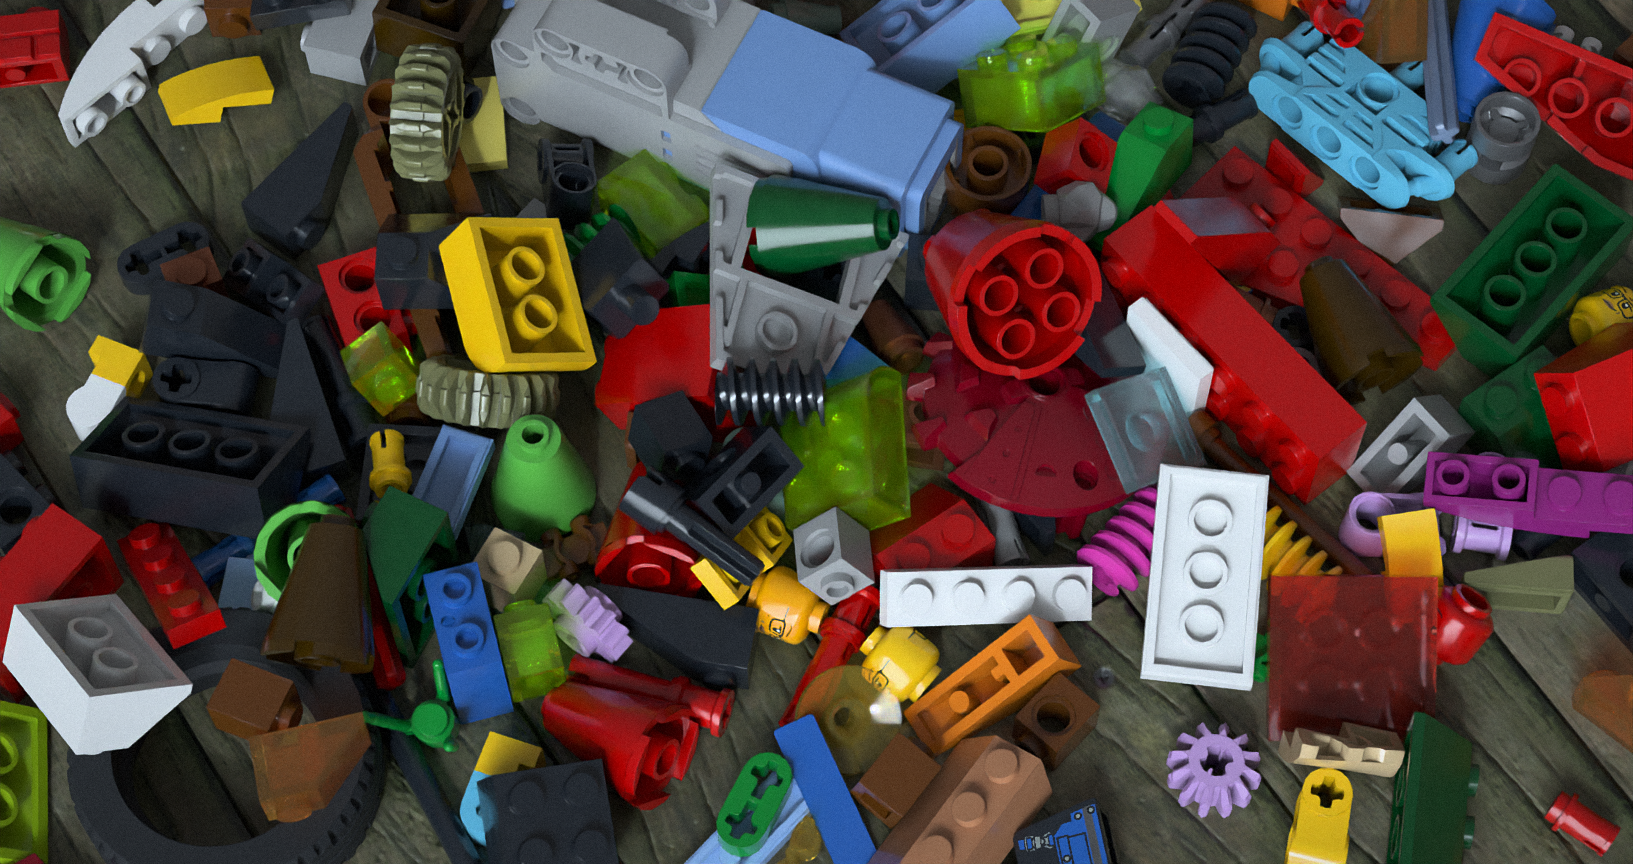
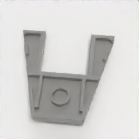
[710,162,910,376]

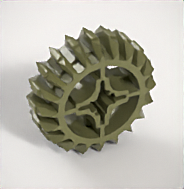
[388,43,465,183]
[415,353,560,429]

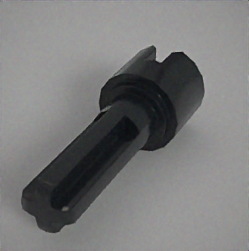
[619,465,765,586]

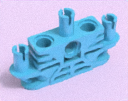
[1248,21,1478,209]

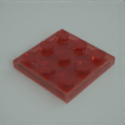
[1266,574,1438,741]

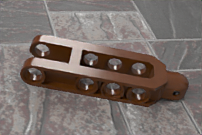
[353,78,485,359]

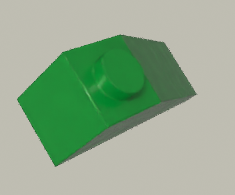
[1085,101,1194,252]

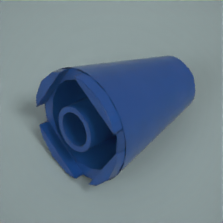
[1451,0,1557,123]

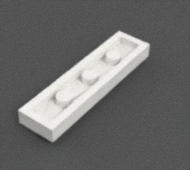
[880,564,1093,627]

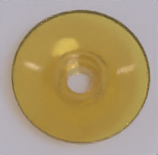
[794,665,902,775]

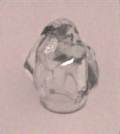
[1094,59,1164,122]

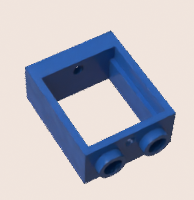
[423,562,514,725]

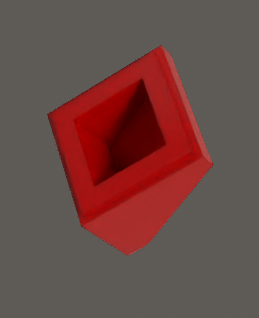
[1265,138,1324,199]

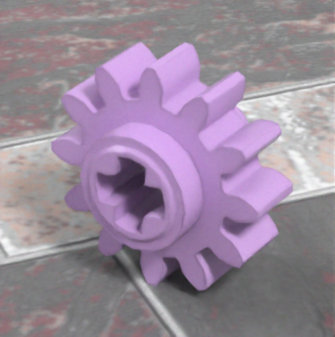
[542,578,633,664]

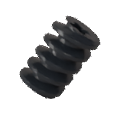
[1162,2,1258,109]
[715,357,827,427]

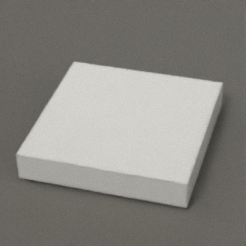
[1126,297,1214,423]

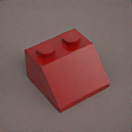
[863,483,996,588]

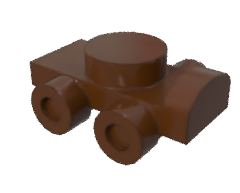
[540,515,607,583]

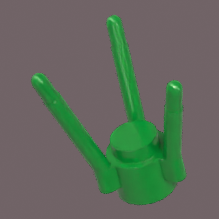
[359,658,460,752]

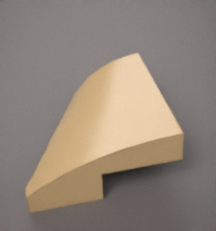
[1278,722,1405,777]

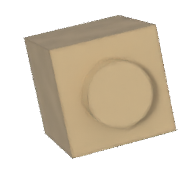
[472,527,547,621]

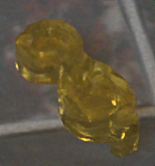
[777,815,822,864]

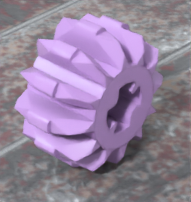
[1166,722,1261,819]

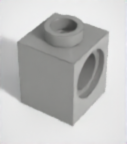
[793,507,875,605]

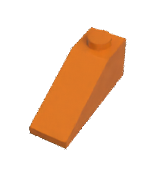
[903,614,1082,757]

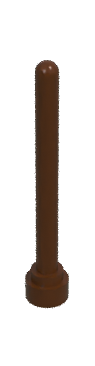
[1174,409,1382,596]

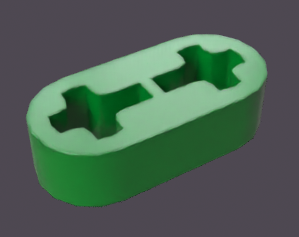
[716,752,793,857]

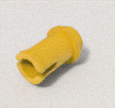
[369,429,412,498]

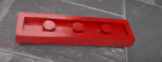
[116,522,227,649]

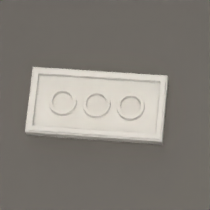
[1140,464,1269,691]

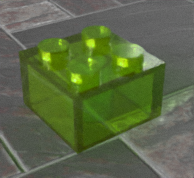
[957,34,1106,132]

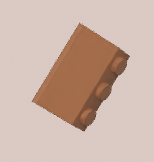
[867,735,1053,864]

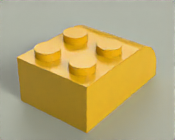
[439,217,597,373]

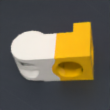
[66,335,153,441]

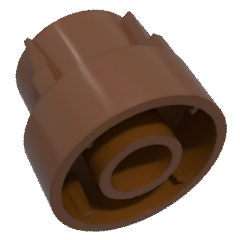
[944,126,1032,216]

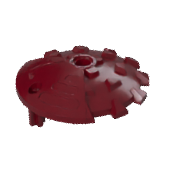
[906,331,1166,539]

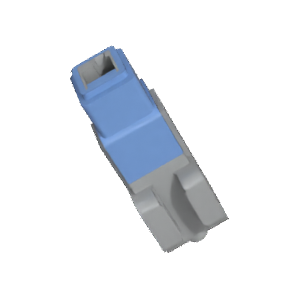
[491,0,964,257]

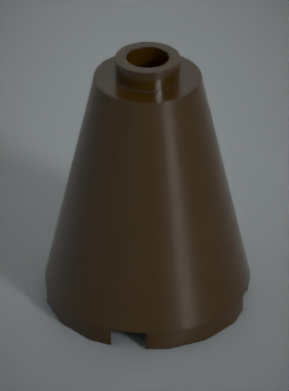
[1299,256,1424,405]
[260,514,376,674]

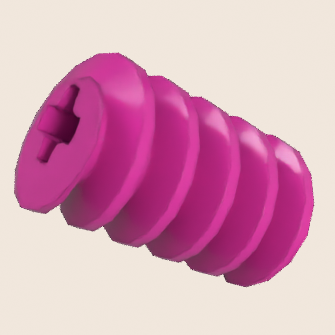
[1076,484,1157,597]

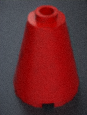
[595,461,702,598]
[541,681,699,810]

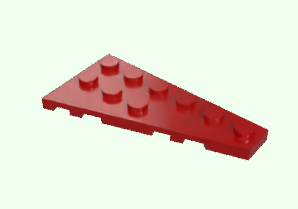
[1179,146,1457,371]

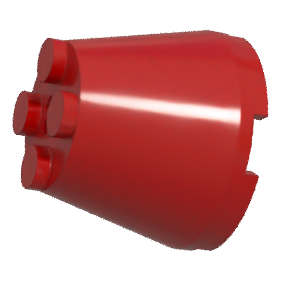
[923,209,1102,380]

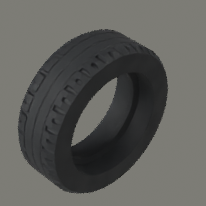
[67,607,385,864]

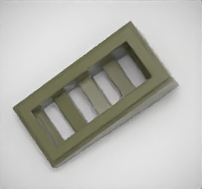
[1459,555,1574,614]

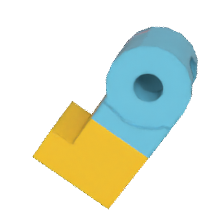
[460,731,547,846]

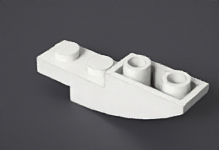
[58,0,207,148]

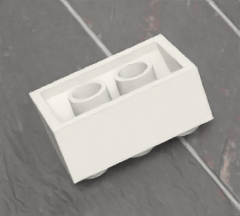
[2,594,193,755]

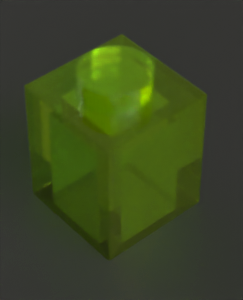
[340,321,420,417]

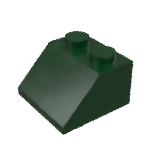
[1457,345,1563,470]

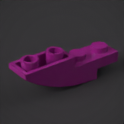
[1423,451,1633,538]

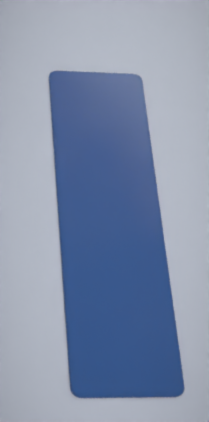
[774,714,877,864]

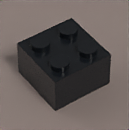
[477,759,619,864]

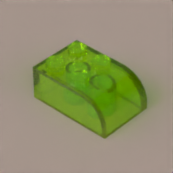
[780,366,911,531]

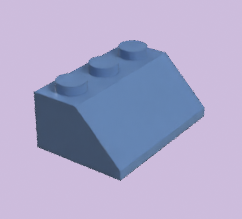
[839,0,1021,94]

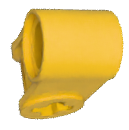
[1284,768,1353,864]

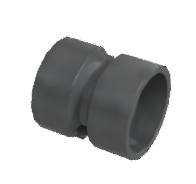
[1462,91,1541,185]

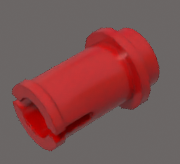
[1544,790,1621,857]

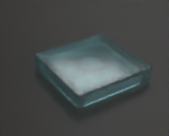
[1085,366,1207,495]

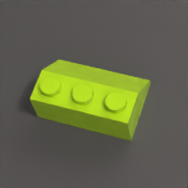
[0,700,48,864]

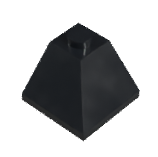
[374,213,492,310]

